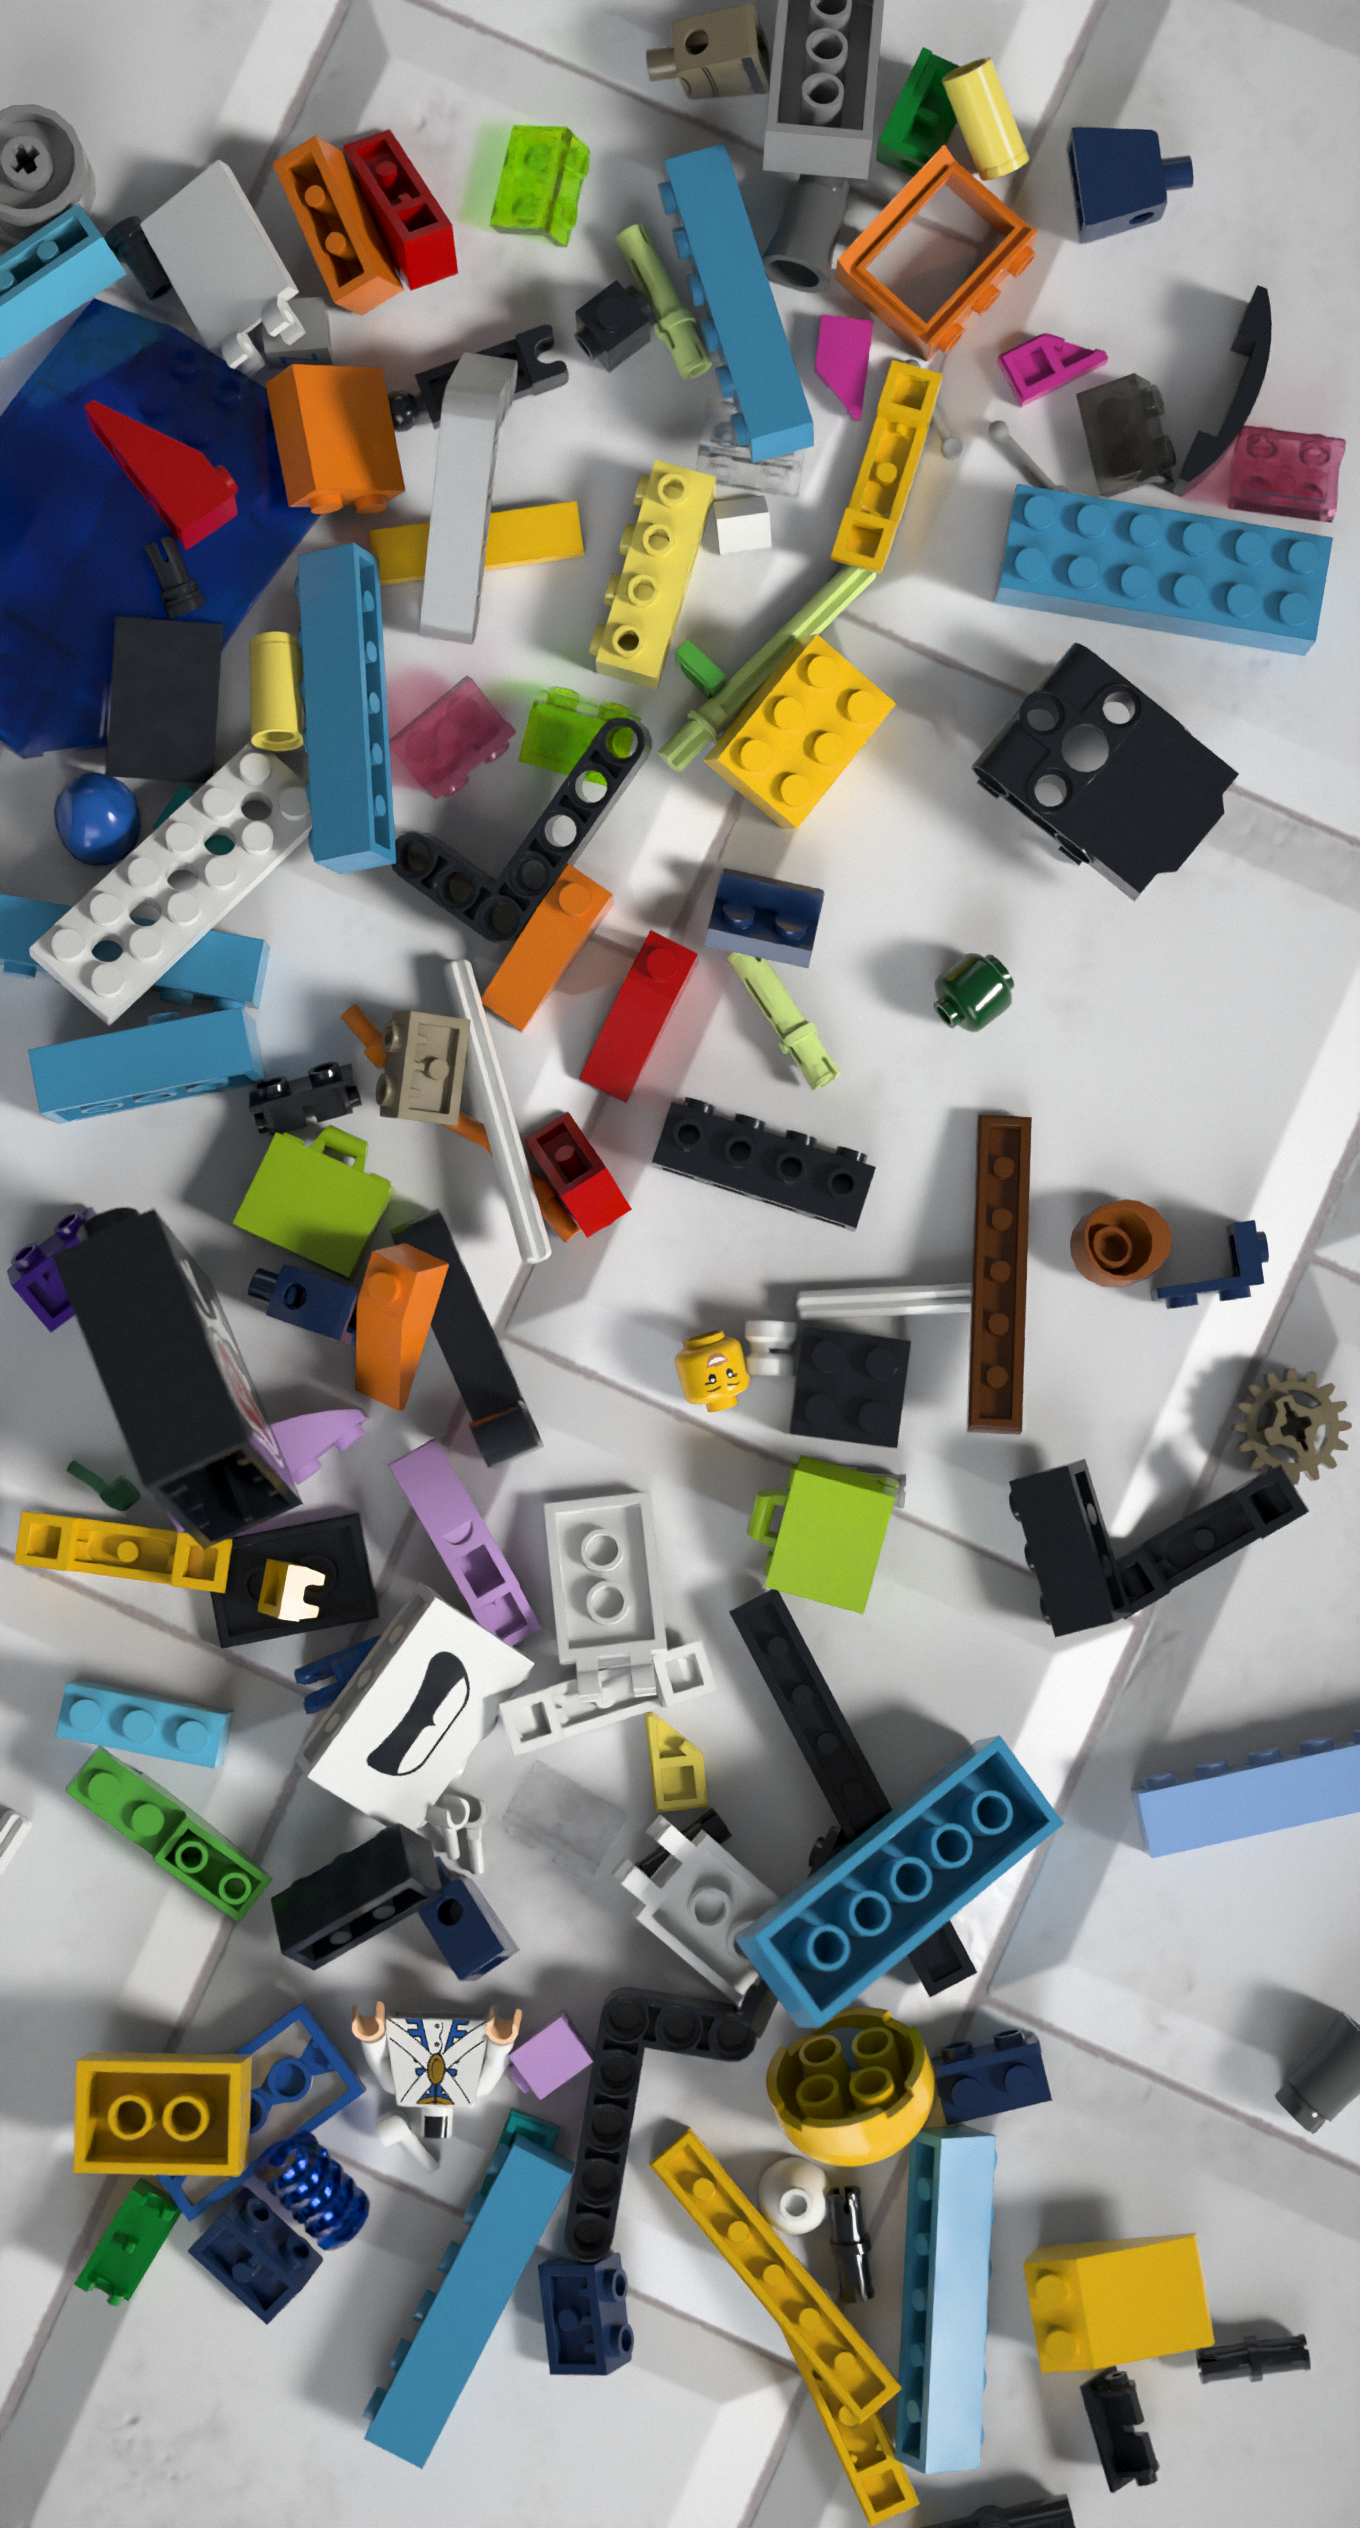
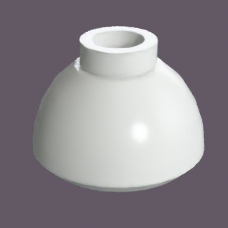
[757,2157,832,2235]

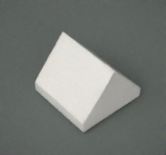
[712,495,772,556]

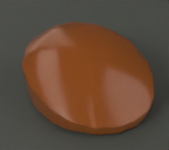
[1070,1199,1172,1287]

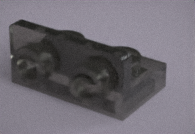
[1076,373,1176,498]

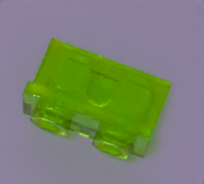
[489,125,590,247]
[518,686,641,786]

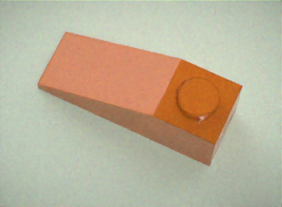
[481,864,614,1033]
[355,1243,449,1411]

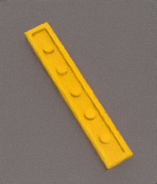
[649,2127,902,2425]

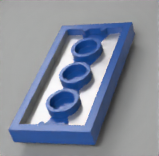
[156,2001,367,2222]

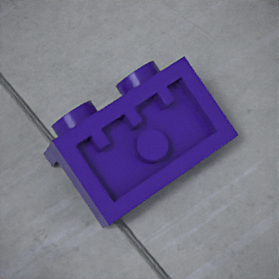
[7,1207,97,1333]

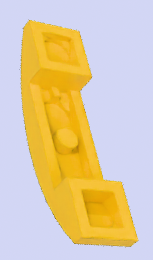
[830,360,943,574]
[14,1511,233,1593]

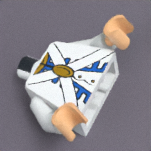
[352,2001,522,2139]

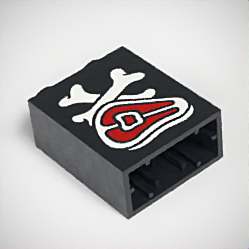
[52,1207,303,1549]

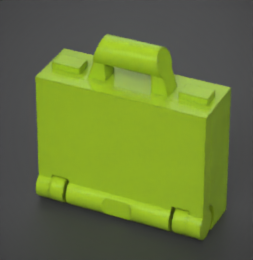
[232,1125,395,1282]
[747,1455,899,1614]

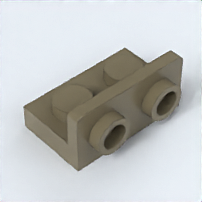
[376,1011,471,1126]

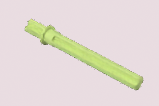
[657,564,876,773]

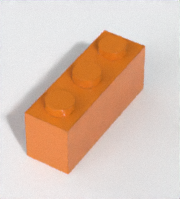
[272,136,404,316]

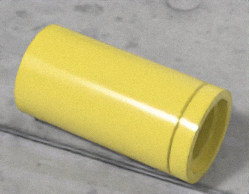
[942,57,1029,181]
[249,631,304,752]

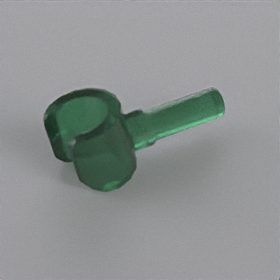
[67,1460,141,1512]

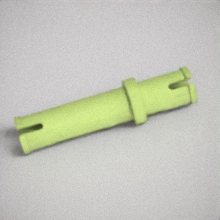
[615,224,712,380]
[726,952,842,1091]

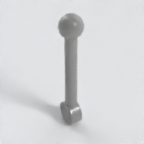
[903,359,963,460]
[988,420,1069,492]

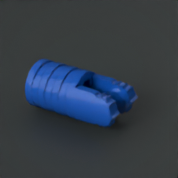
[294,1634,382,1714]

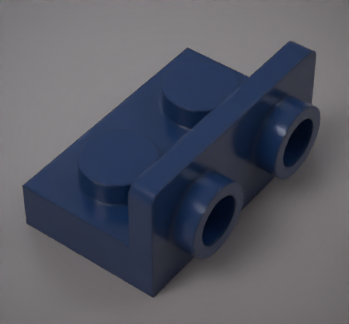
[704,868,825,968]
[930,2029,1052,2126]
[187,2187,323,2325]
[538,2253,634,2376]

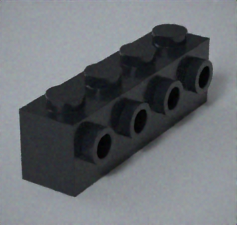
[652,1097,876,1232]

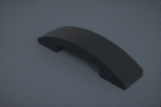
[1172,285,1272,497]
[1116,1464,1310,1620]

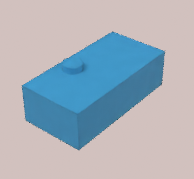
[28,1007,267,1124]

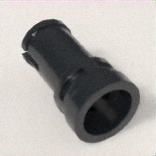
[104,216,173,300]
[141,533,207,619]

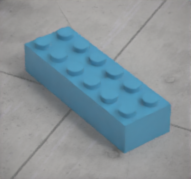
[994,484,1333,656]
[734,1735,1064,2028]

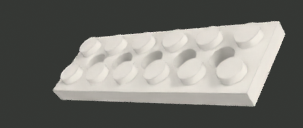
[29,741,312,1026]

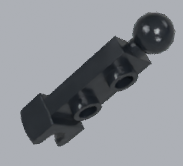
[387,324,569,432]

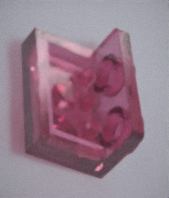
[1227,425,1346,523]
[389,676,516,799]

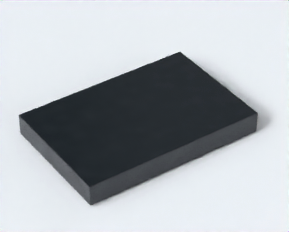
[105,614,223,783]
[210,1513,380,1649]

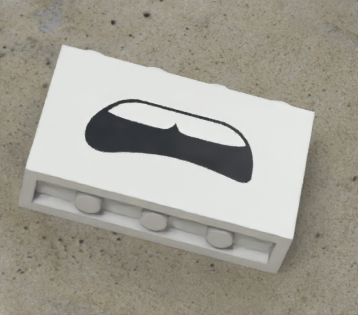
[294,1582,535,1832]

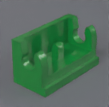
[876,47,960,177]
[74,2177,182,2306]

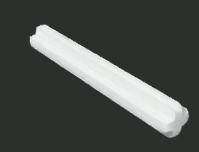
[796,1283,971,1320]

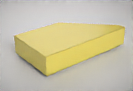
[644,1711,709,1813]

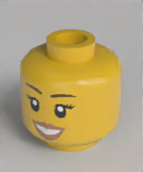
[674,1330,751,1413]

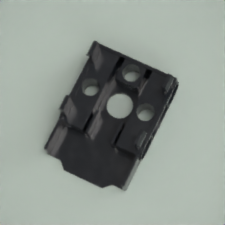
[971,642,1239,902]

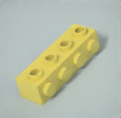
[589,459,716,690]

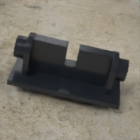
[249,1062,362,1136]
[1079,2365,1160,2493]

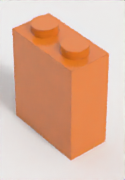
[265,364,406,514]

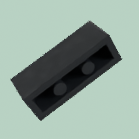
[1009,1459,1131,1637]
[270,1823,443,1971]

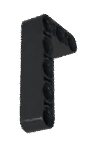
[391,718,652,943]
[390,1208,544,1469]
[564,1987,757,2262]

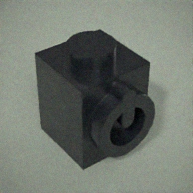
[574,280,657,372]

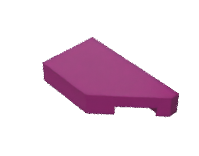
[814,314,873,421]
[997,333,1109,407]

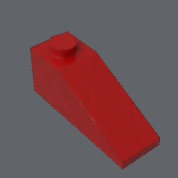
[342,129,458,291]
[84,400,238,551]
[579,930,698,1103]

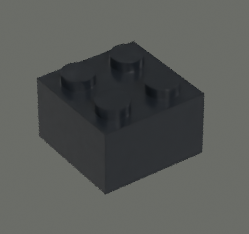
[788,1327,911,1449]

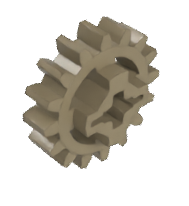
[1231,1368,1352,1485]

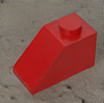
[524,1112,632,1238]

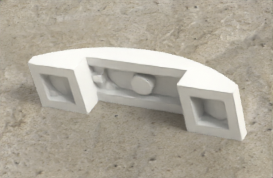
[497,1640,717,1757]

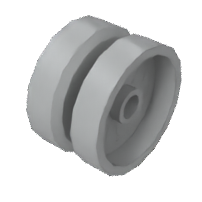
[0,104,96,241]

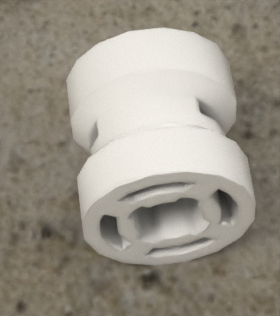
[745,1321,798,1377]

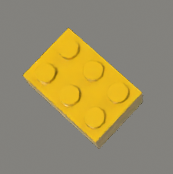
[702,634,896,828]
[73,2052,252,2176]

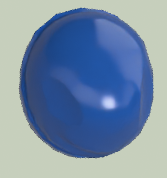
[54,772,141,866]

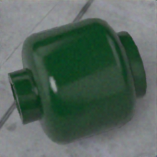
[933,953,1014,1032]

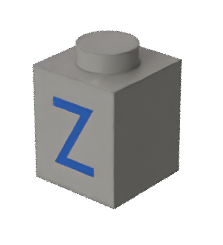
[253,296,333,370]

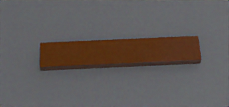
[966,1115,1032,1435]

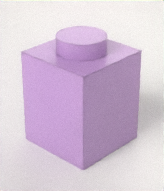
[507,2009,595,2100]

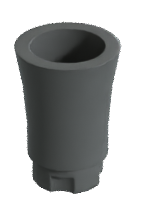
[761,174,850,293]
[1275,2010,1360,2134]

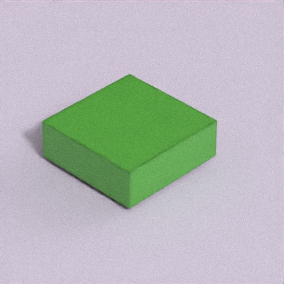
[675,639,726,699]

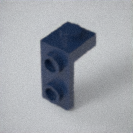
[1150,1220,1269,1309]

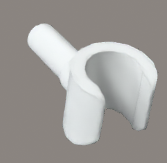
[427,1794,470,1860]
[464,1799,489,1875]
[375,2109,440,2175]

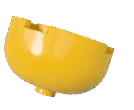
[766,2007,934,2167]

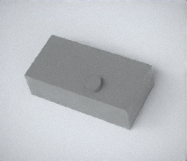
[763,0,884,180]

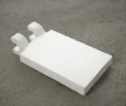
[140,160,306,377]
[543,1491,668,1704]
[610,1815,782,2007]

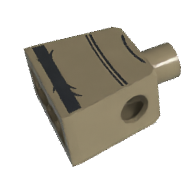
[646,3,771,100]

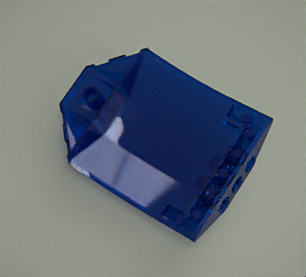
[0,298,322,759]

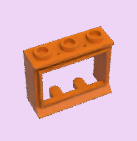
[835,144,1038,362]

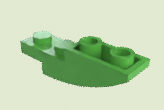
[65,1745,272,1923]

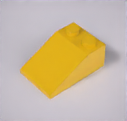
[1023,2233,1215,2373]

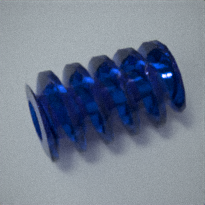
[254,2130,370,2251]

